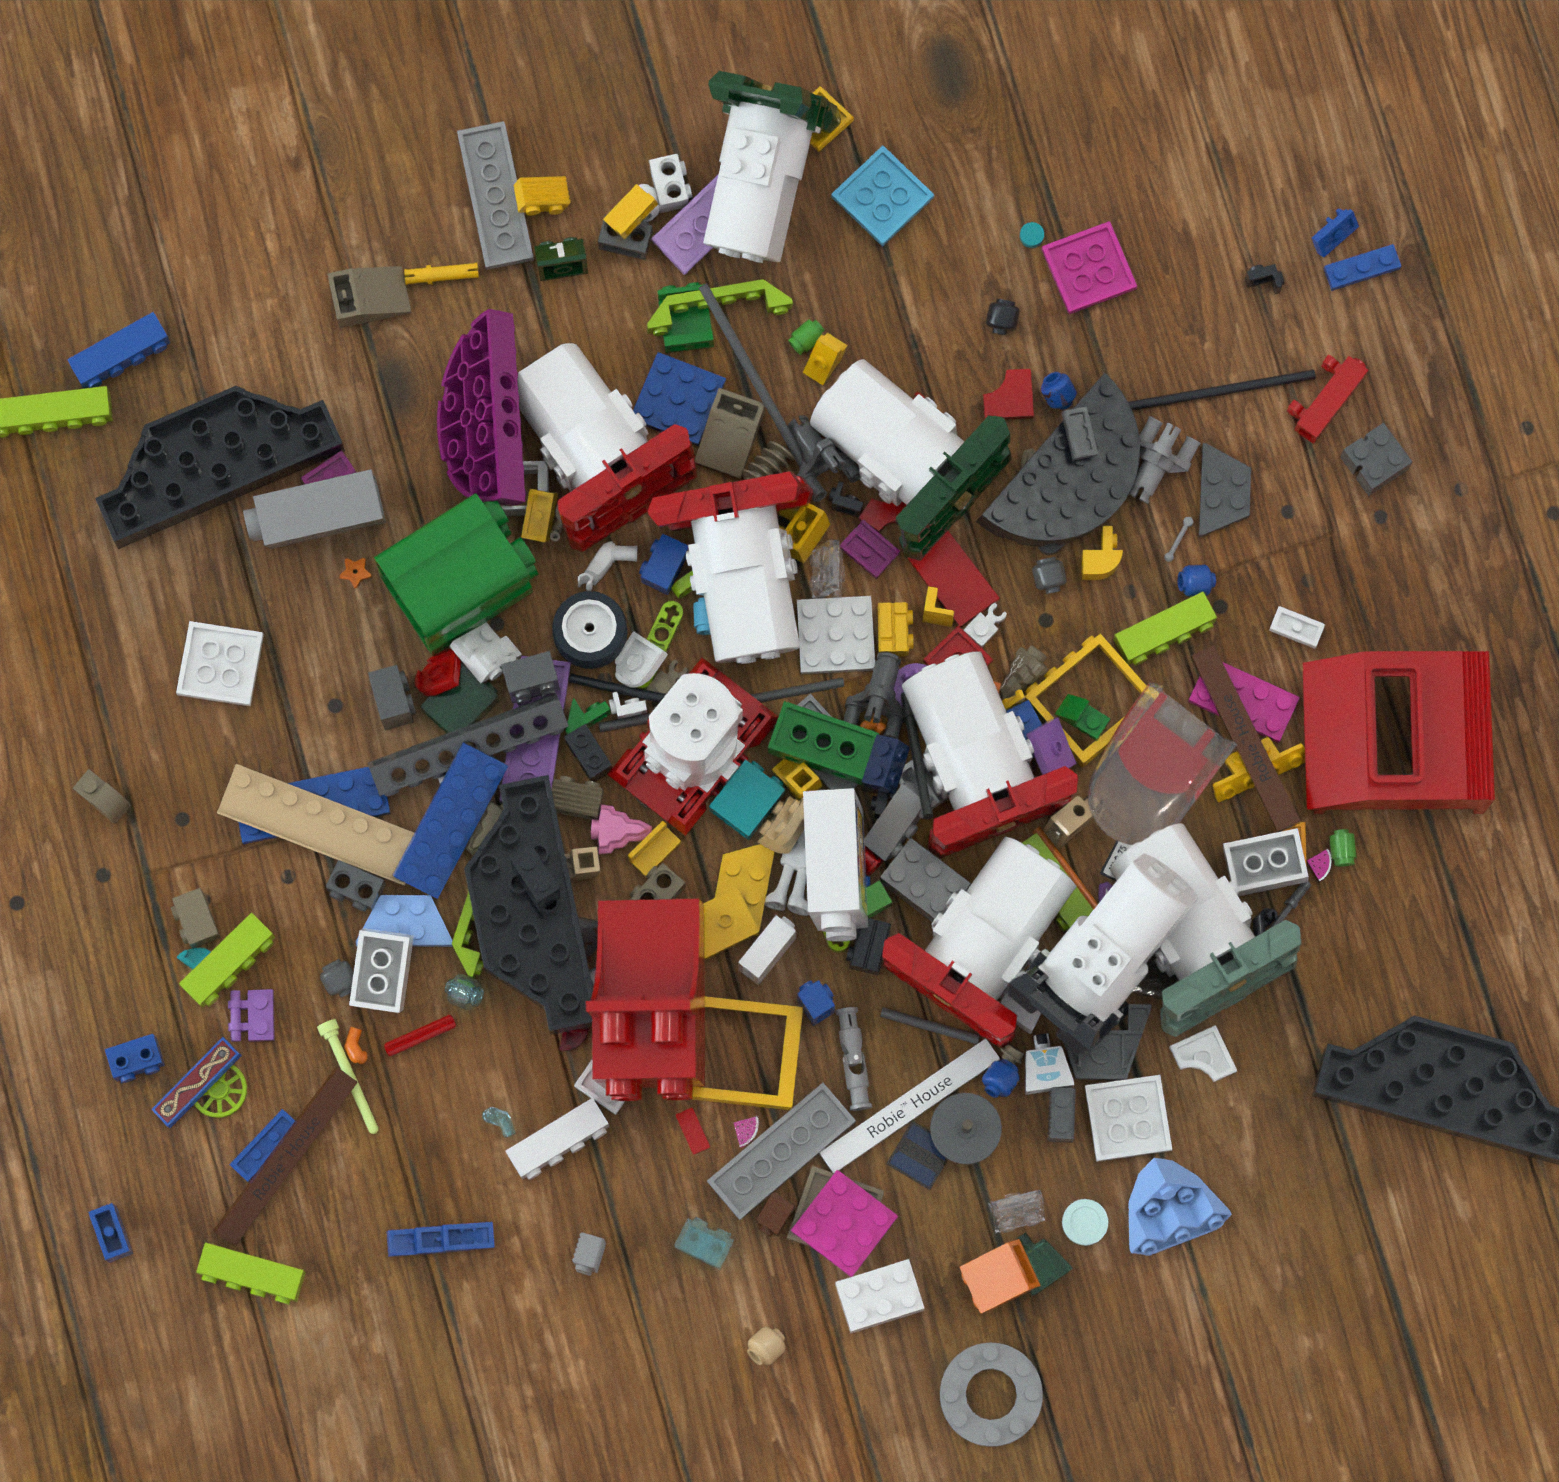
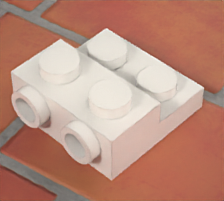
[450,622,522,683]

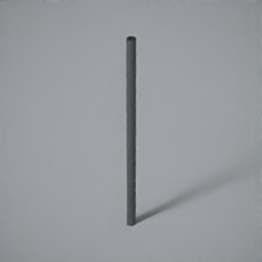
[699,284,803,468]

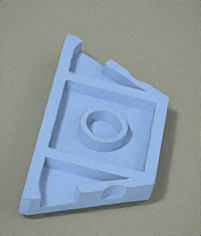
[356,895,453,947]

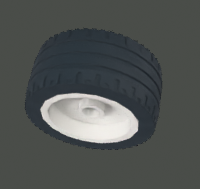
[552,591,627,669]

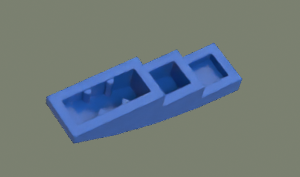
[386,1222,495,1257]

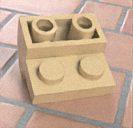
[758,796,805,854]

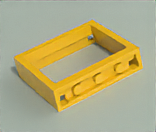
[1024,633,1155,768]

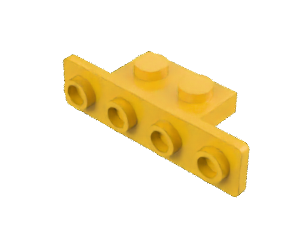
[1213,737,1305,802]

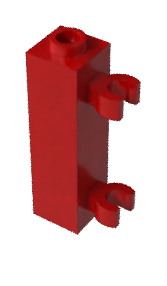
[1287,354,1368,444]

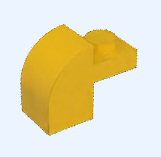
[1081,526,1123,580]
[772,759,822,801]

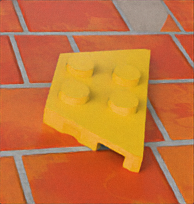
[715,844,775,936]

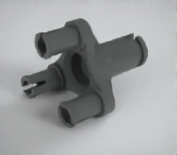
[787,415,861,502]
[843,652,904,739]

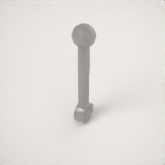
[1164,517,1193,562]

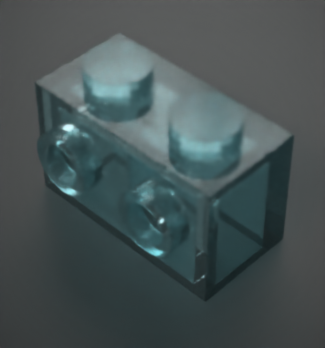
[674,1217,734,1270]

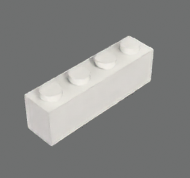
[506,1098,609,1180]

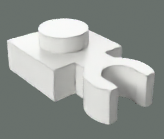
[964,603,1007,648]

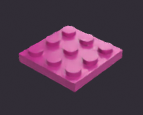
[1041,221,1137,314]
[791,1170,898,1277]

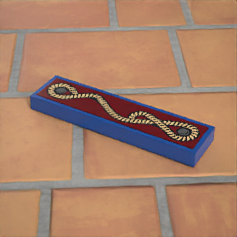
[151,1037,242,1128]

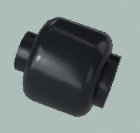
[986,299,1020,336]

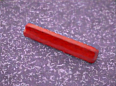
[384,1015,456,1056]

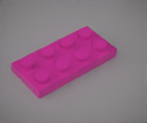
[1188,662,1300,743]

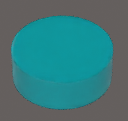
[1020,222,1044,248]

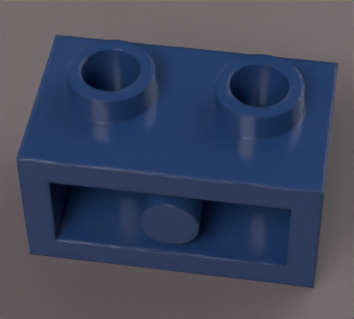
[862,735,910,795]

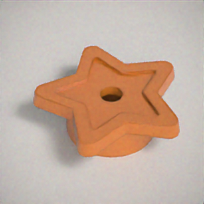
[339,558,372,588]

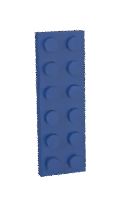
[393,742,508,899]
[238,767,391,844]

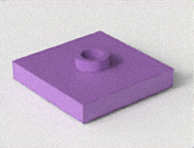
[1026,717,1076,775]

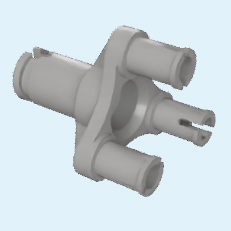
[1129,416,1201,504]

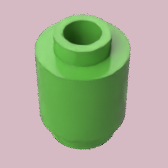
[788,319,825,355]
[1329,829,1357,867]

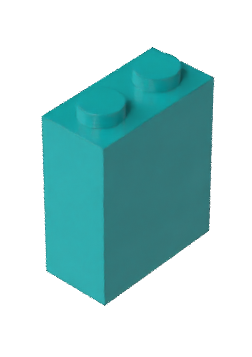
[709,759,785,841]

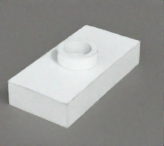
[1269,606,1325,649]

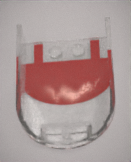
[1088,682,1237,845]

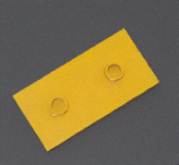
[703,887,760,960]

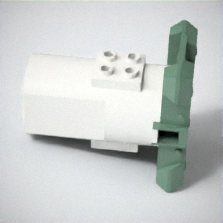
[1110,824,1301,1037]

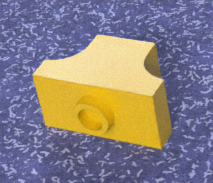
[803,333,848,385]

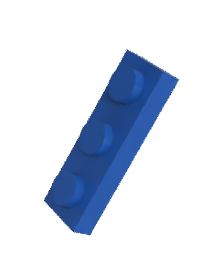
[1324,244,1402,291]
[229,1109,295,1183]

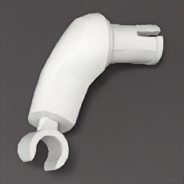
[578,541,637,591]

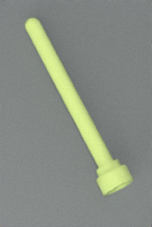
[317,1019,378,1134]

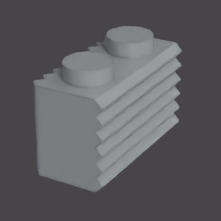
[572,1233,606,1276]

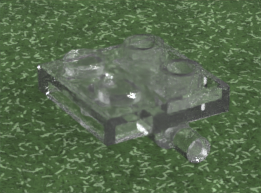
[809,539,845,599]
[988,1189,1045,1233]

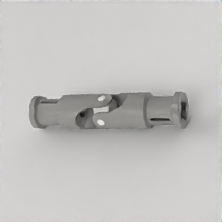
[835,1007,872,1111]

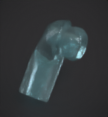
[482,1107,516,1138]

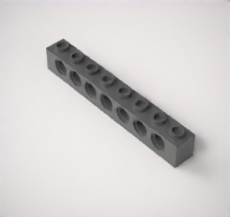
[368,693,568,796]

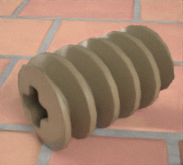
[741,441,795,480]

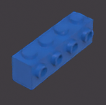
[67,312,170,389]

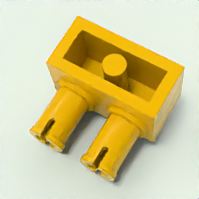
[777,503,830,563]

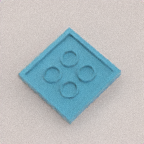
[831,145,934,247]

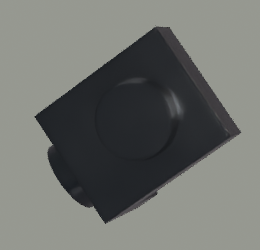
[1245,264,1284,294]

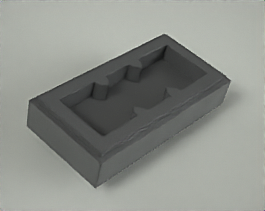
[1061,406,1098,460]

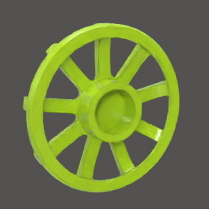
[194,1065,247,1118]

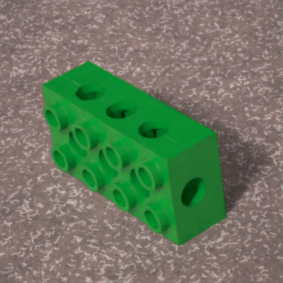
[768,701,879,786]

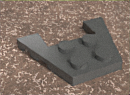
[1059,1004,1151,1081]

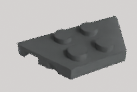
[1199,443,1251,537]

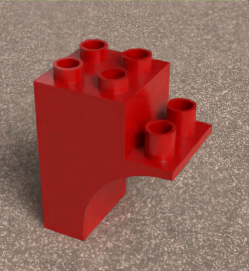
[586,899,705,1101]

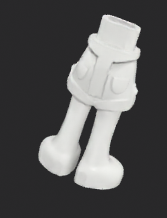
[764,829,809,916]

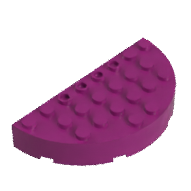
[437,309,526,506]

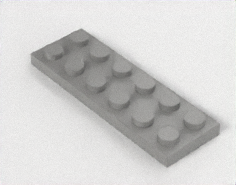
[457,121,534,270]
[707,1083,856,1220]

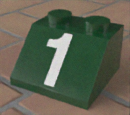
[534,237,588,282]

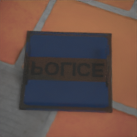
[886,1121,948,1190]

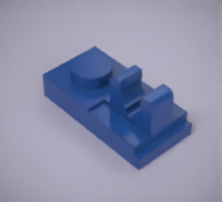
[1312,209,1359,258]

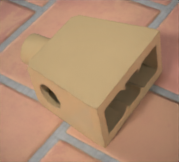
[1043,794,1099,850]

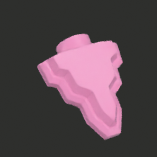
[591,805,652,855]

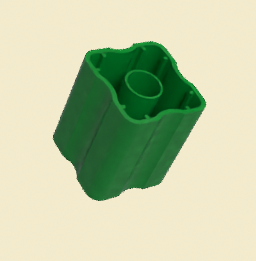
[373,493,539,656]

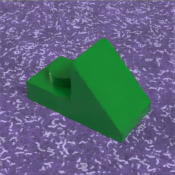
[1055,694,1111,741]
[566,698,611,735]

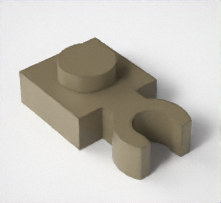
[646,659,688,694]

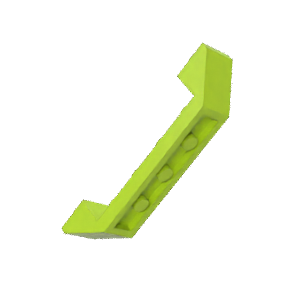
[647,279,793,336]
[452,892,484,980]

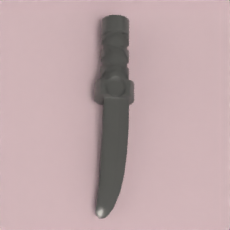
[1270,882,1312,928]

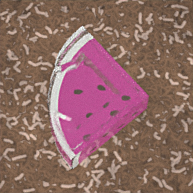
[734,1116,759,1148]

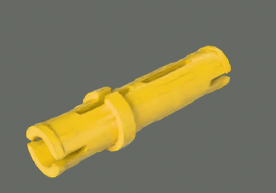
[404,262,479,285]

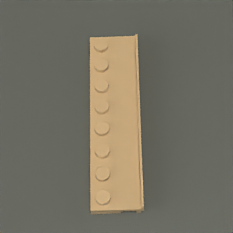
[217,764,414,886]

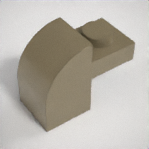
[73,769,131,824]

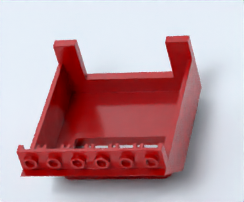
[1303,651,1495,815]

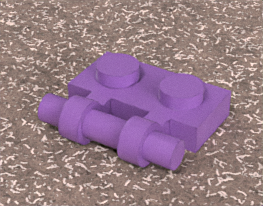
[228,989,275,1042]

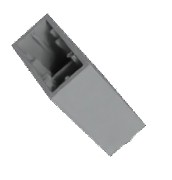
[243,470,386,549]

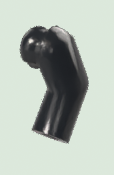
[1252,908,1278,937]

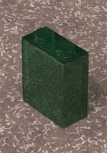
[420,663,499,734]

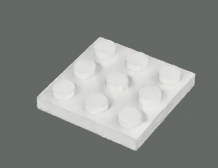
[797,596,875,674]
[176,621,264,707]
[1085,1075,1172,1162]

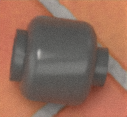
[1032,557,1067,594]
[320,959,354,998]

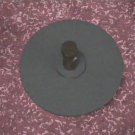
[930,1093,1002,1164]

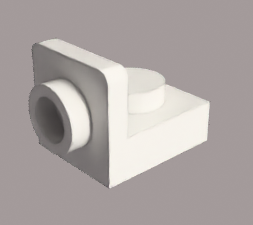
[609,692,647,719]

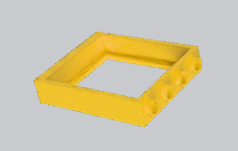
[692,996,803,1110]

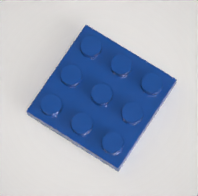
[633,352,726,447]

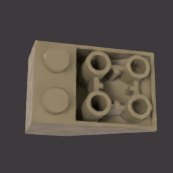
[327,266,412,328]
[695,388,765,479]

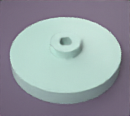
[1062,1199,1108,1246]

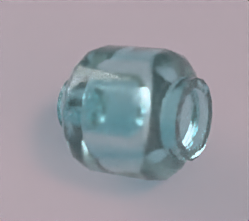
[445,974,484,1010]

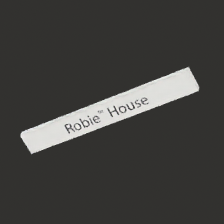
[819,1039,1000,1173]

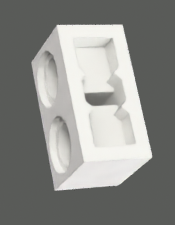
[649,154,692,213]

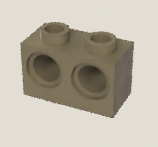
[629,863,686,900]

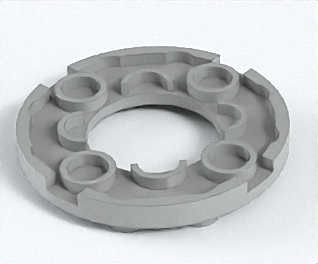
[940,1343,1043,1447]

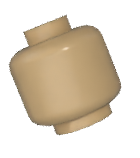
[747,1327,785,1365]

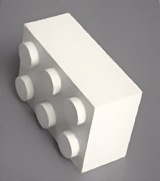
[1223,828,1309,896]
[349,928,414,1013]
[835,1259,924,1334]

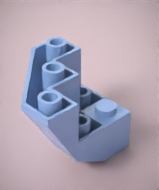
[1129,1158,1232,1256]

